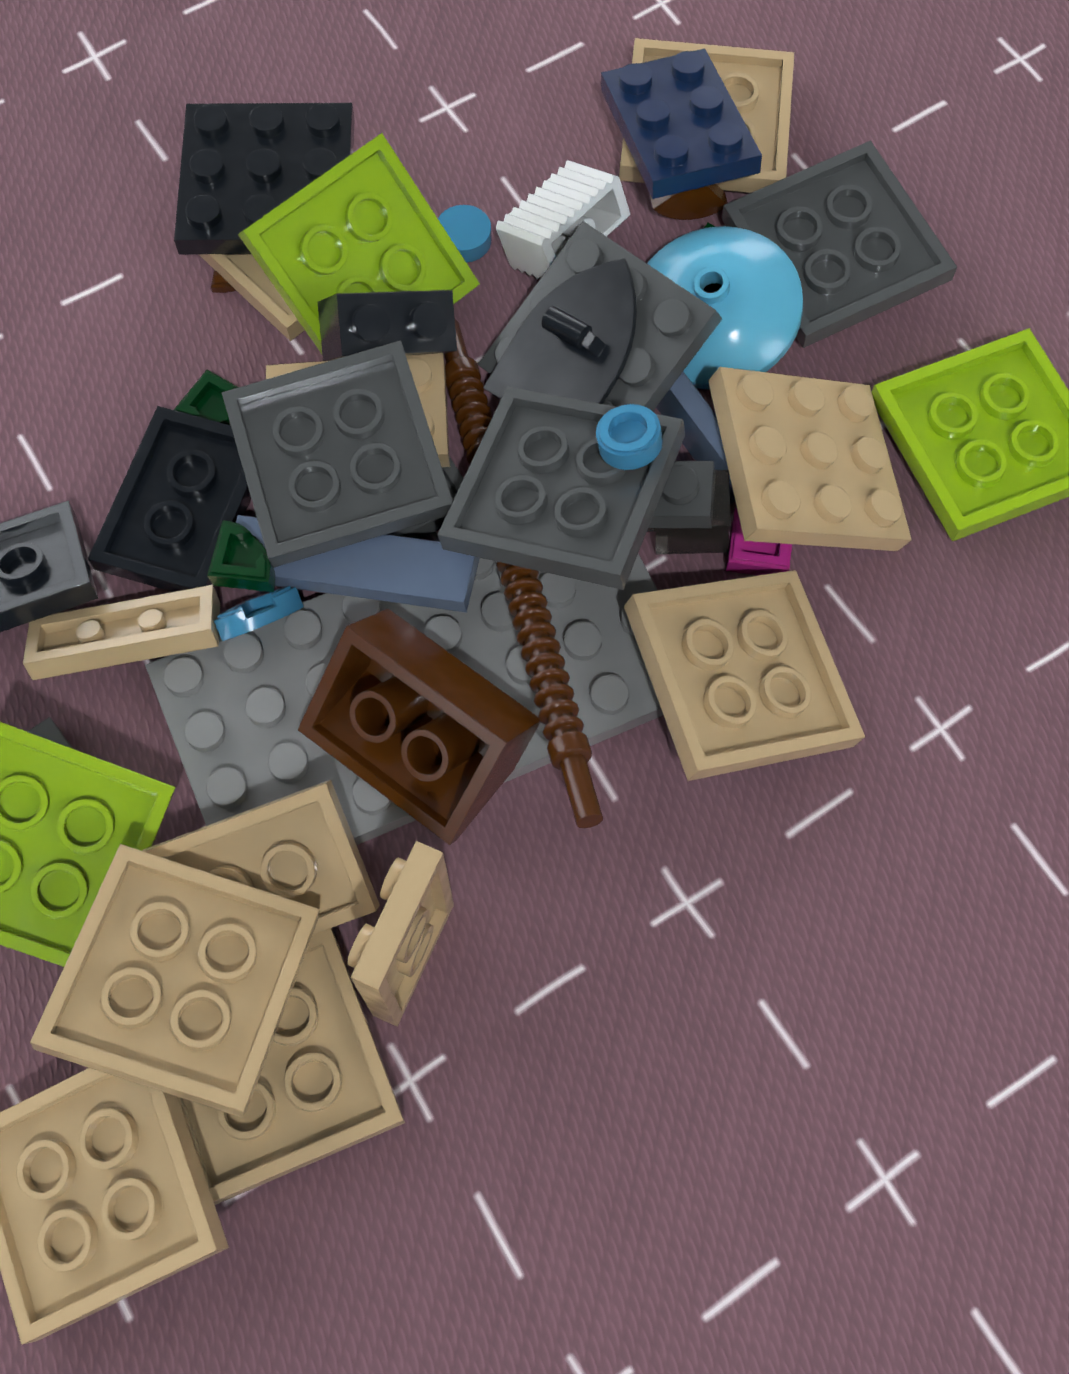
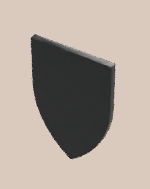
[483,258,637,404]

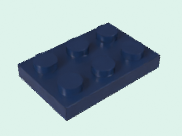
[601,48,762,199]

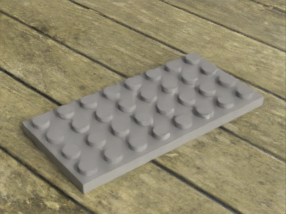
[145,554,663,845]

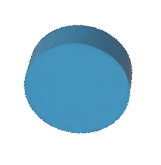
[438,205,492,263]
[596,404,663,470]

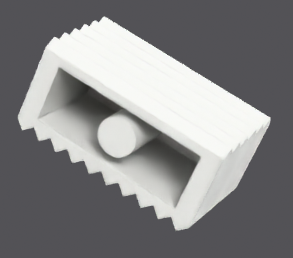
[496,160,630,280]

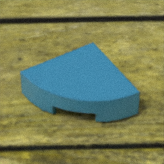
[214,586,304,641]

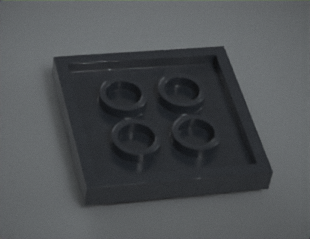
[174,103,355,255]

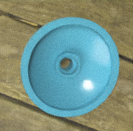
[647,226,803,389]

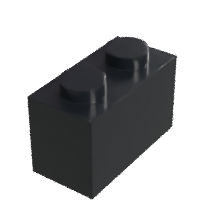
[317,290,457,361]

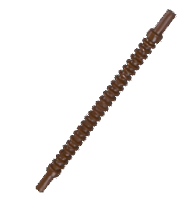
[444,319,603,829]

